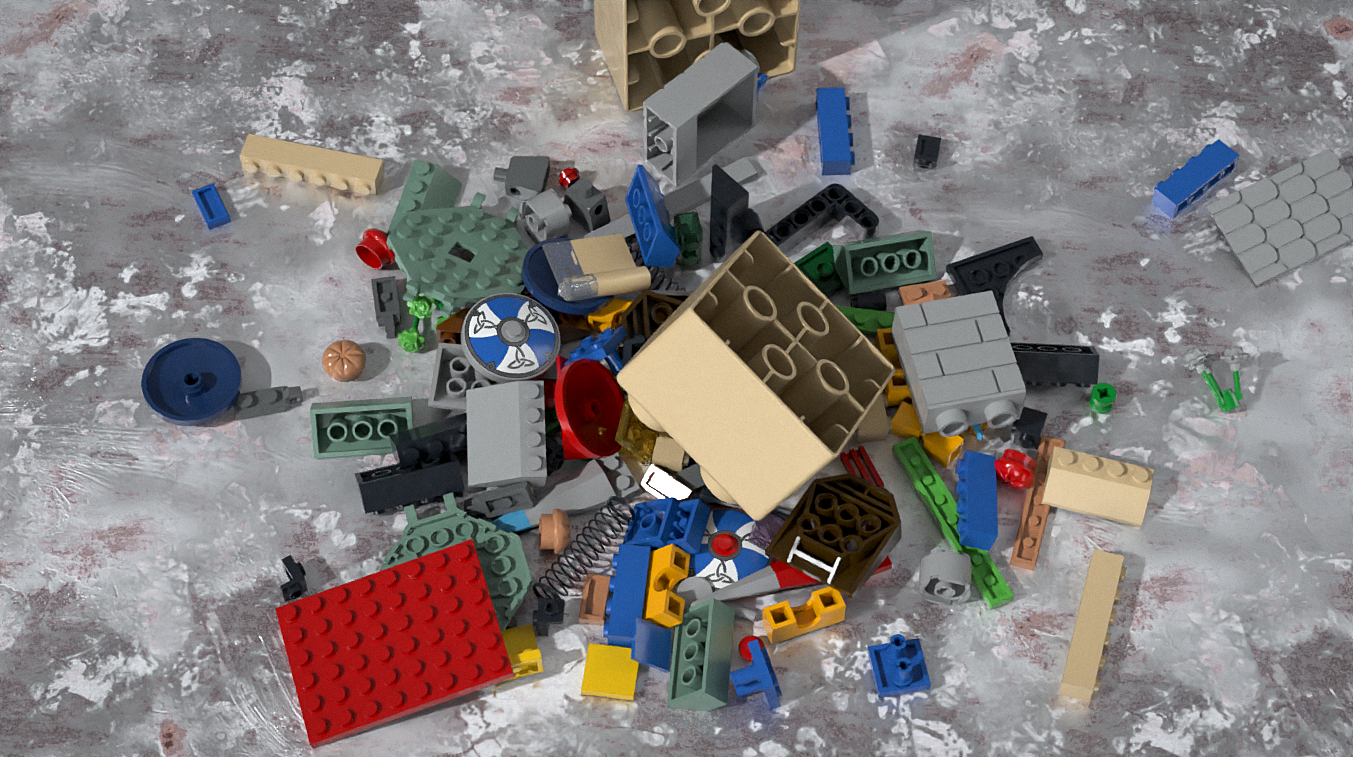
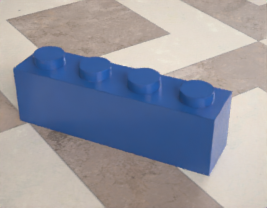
[816,87,855,176]
[1152,139,1240,219]
[955,450,998,551]
[603,544,651,648]

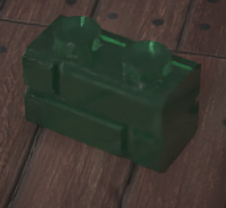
[673,211,703,266]

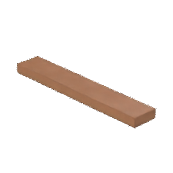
[1009,435,1066,571]

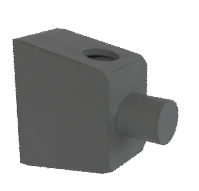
[493,156,550,201]
[563,178,611,232]

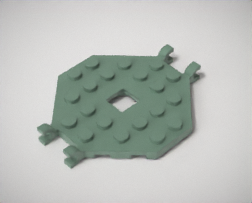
[386,192,529,318]
[380,492,533,634]

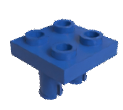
[564,326,627,375]
[867,634,931,698]
[729,640,783,710]

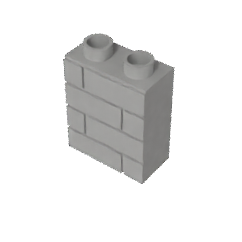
[643,42,760,187]
[891,291,1026,437]

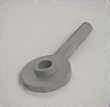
[677,577,758,621]

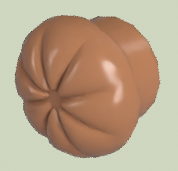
[322,340,366,382]
[539,508,571,554]

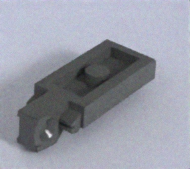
[371,276,401,339]
[234,386,303,421]
[463,481,536,518]

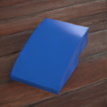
[622,497,711,554]

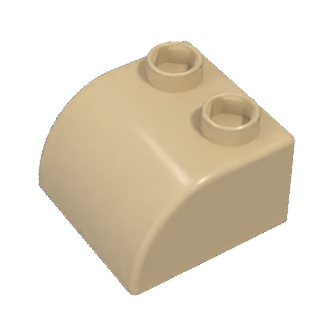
[594,0,801,112]
[617,231,895,521]

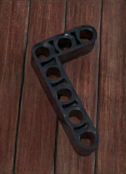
[764,183,879,254]

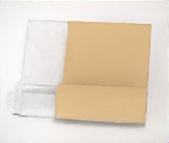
[542,233,651,301]

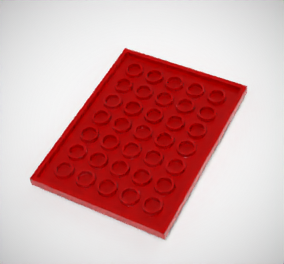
[275,539,515,748]

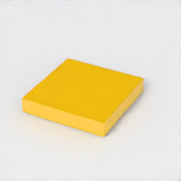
[581,643,640,701]

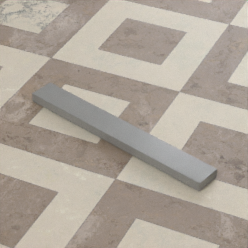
[585,157,758,242]

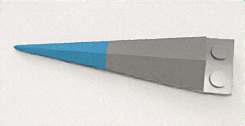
[492,452,641,533]

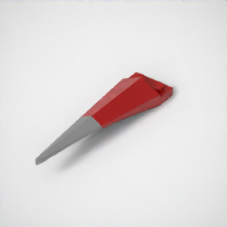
[691,556,892,606]

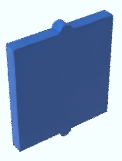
[630,618,672,672]

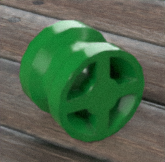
[1089,383,1116,414]

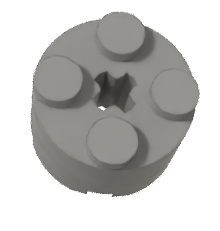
[519,188,572,244]
[919,548,972,605]

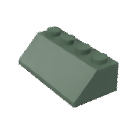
[387,160,462,235]
[833,230,937,294]
[310,396,414,458]
[667,598,736,711]

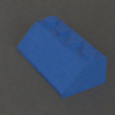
[625,164,680,267]

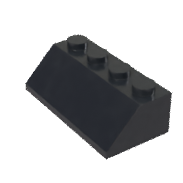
[709,164,749,263]
[1010,342,1100,388]
[355,453,465,515]

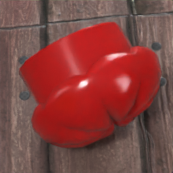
[355,228,396,269]
[994,449,1037,489]

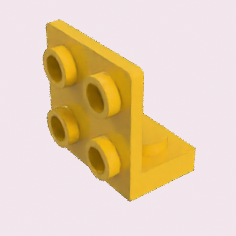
[502,624,544,682]

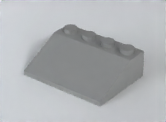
[428,343,503,411]
[466,381,547,487]

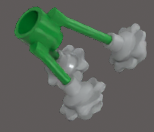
[1182,346,1250,413]

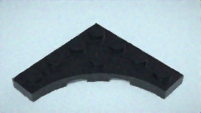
[946,236,1043,337]

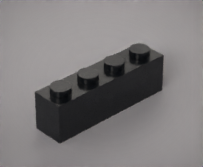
[389,412,467,468]

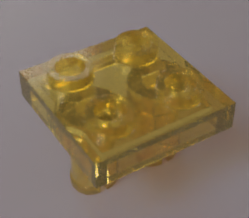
[615,398,660,466]

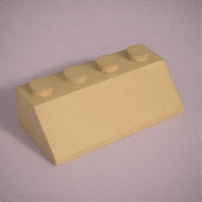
[1041,446,1154,527]

